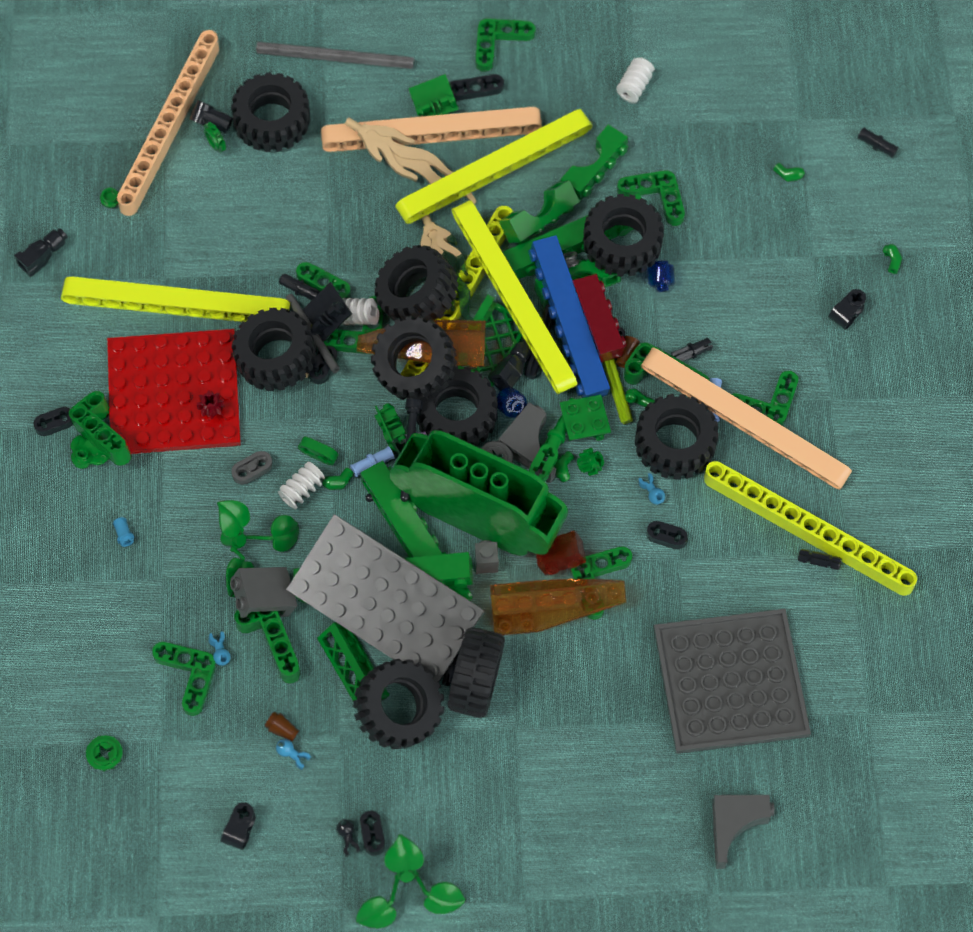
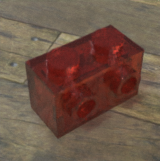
[536,530,586,576]

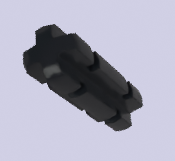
[798,549,842,570]

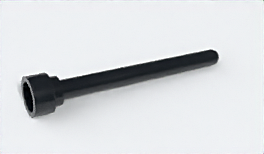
[400,399,423,502]

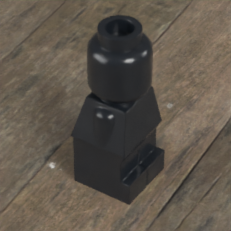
[14,228,68,277]
[488,340,532,391]

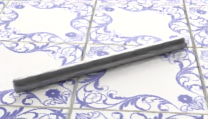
[256,42,414,69]

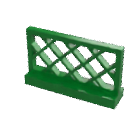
[455,294,522,387]

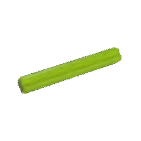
[602,359,633,425]

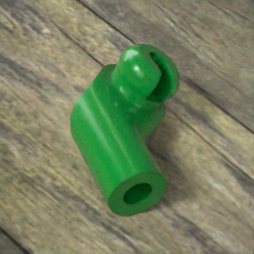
[773,163,805,182]
[883,244,902,274]
[625,388,655,407]
[554,451,574,482]

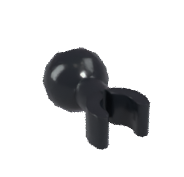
[336,819,360,857]

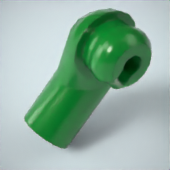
[322,468,354,490]

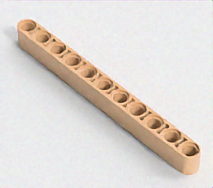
[117,30,219,216]
[321,107,542,152]
[641,348,852,490]

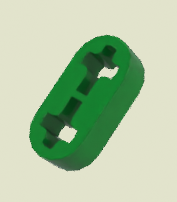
[298,437,339,466]
[529,444,558,482]

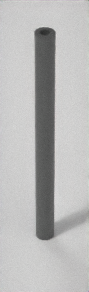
[286,294,340,373]

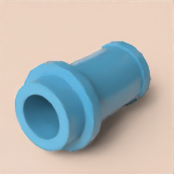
[113,517,134,547]

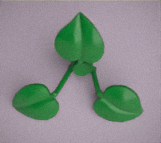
[217,500,299,597]
[356,834,466,928]

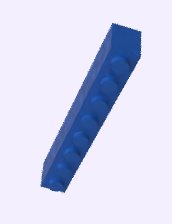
[529,235,610,398]

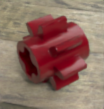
[197,391,224,419]

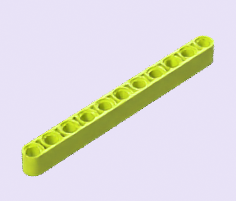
[395,109,593,224]
[452,200,577,394]
[401,205,513,377]
[61,277,290,322]
[704,461,917,596]

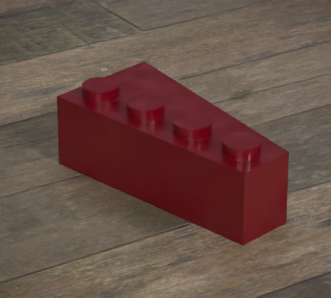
[573,274,626,362]

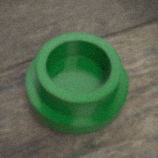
[100,188,119,208]

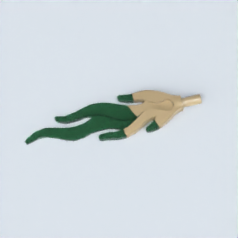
[420,215,477,325]

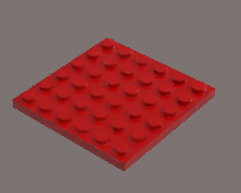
[107,329,241,454]

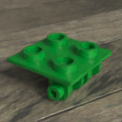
[408,74,459,117]
[559,395,611,441]
[374,403,407,455]

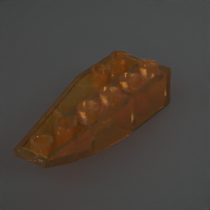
[357,320,486,367]
[490,579,626,635]

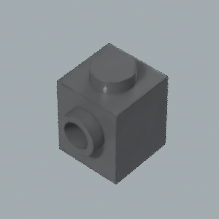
[475,540,499,574]

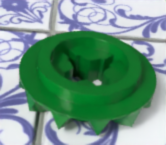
[204,122,226,153]
[86,735,123,772]

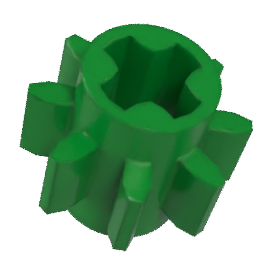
[577,448,604,476]

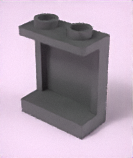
[230,567,298,618]

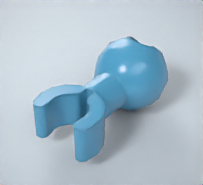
[638,473,665,505]
[208,632,231,666]
[276,739,311,770]

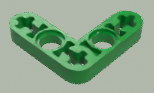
[475,19,535,72]
[617,171,685,226]
[296,262,351,299]
[323,296,384,354]
[731,371,798,426]
[571,546,632,620]
[152,642,216,716]

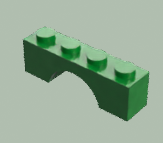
[560,124,628,203]
[498,180,580,244]
[534,260,621,309]

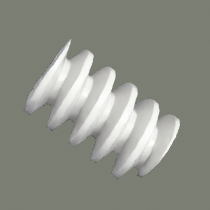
[617,58,655,103]
[342,298,379,325]
[278,462,325,510]

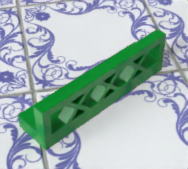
[317,622,390,701]

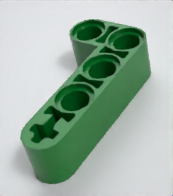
[624,342,710,385]
[69,391,132,466]
[234,610,300,684]

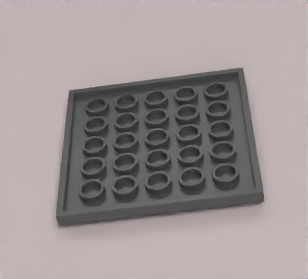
[654,609,811,754]

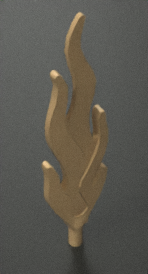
[345,117,476,204]

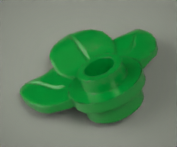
[70,435,109,469]

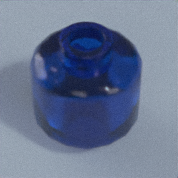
[647,260,675,292]
[496,387,527,418]

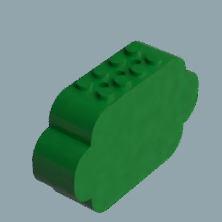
[390,430,568,556]

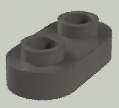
[231,451,272,485]

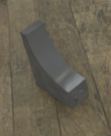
[499,402,556,483]
[712,795,774,869]

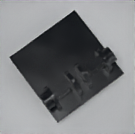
[303,282,352,341]

